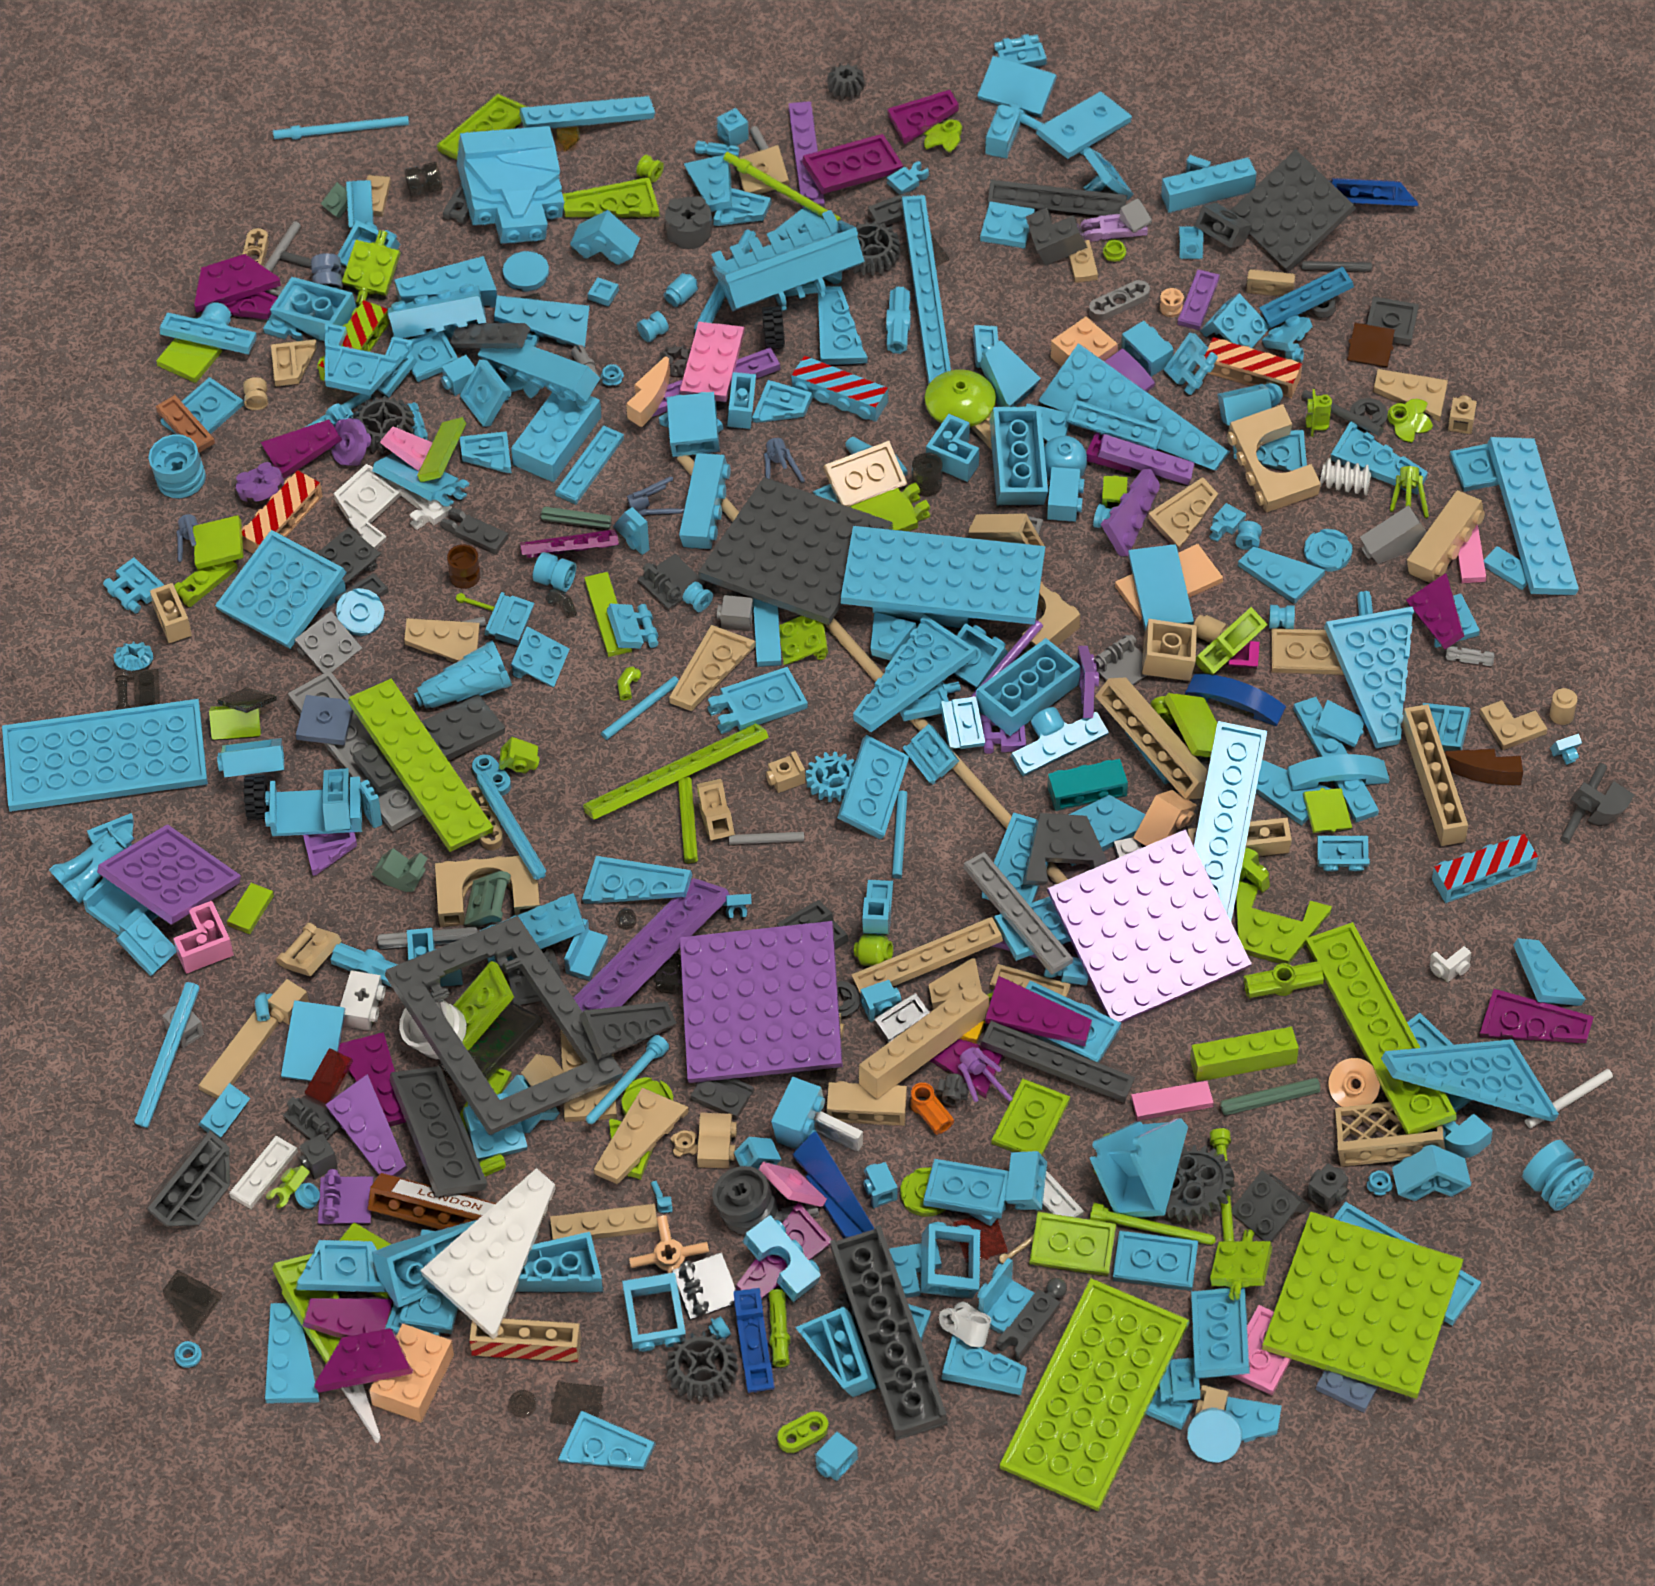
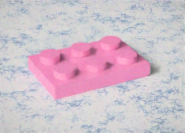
[1229,1305,1292,1395]

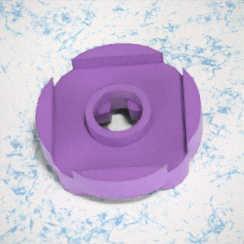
[331,418,371,466]
[236,462,284,502]

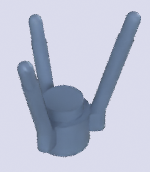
[764,438,805,483]
[627,476,685,516]
[176,514,198,562]

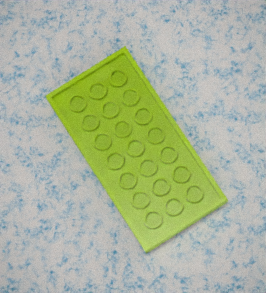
[1000,1278,1189,1511]

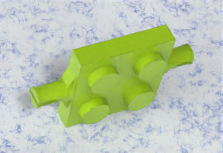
[342,230,401,305]
[1210,1229,1272,1300]

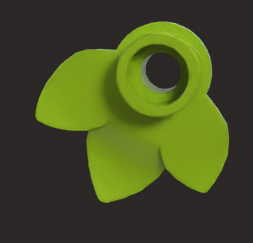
[923,120,962,152]
[1388,399,1433,443]

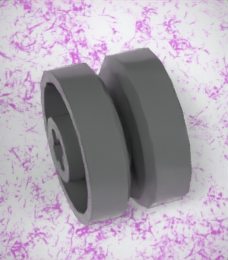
[712,1166,778,1234]

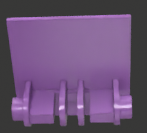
[318,1169,373,1224]

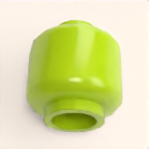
[854,934,893,966]

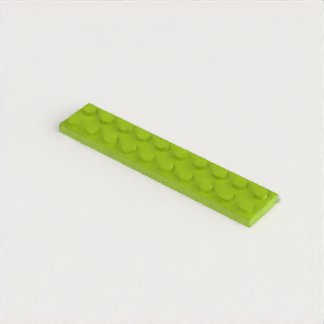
[1306,922,1456,1135]

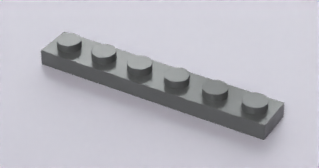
[988,180,1127,216]
[981,1021,1135,1103]

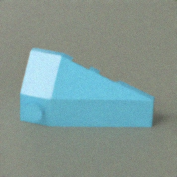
[372,1220,477,1307]

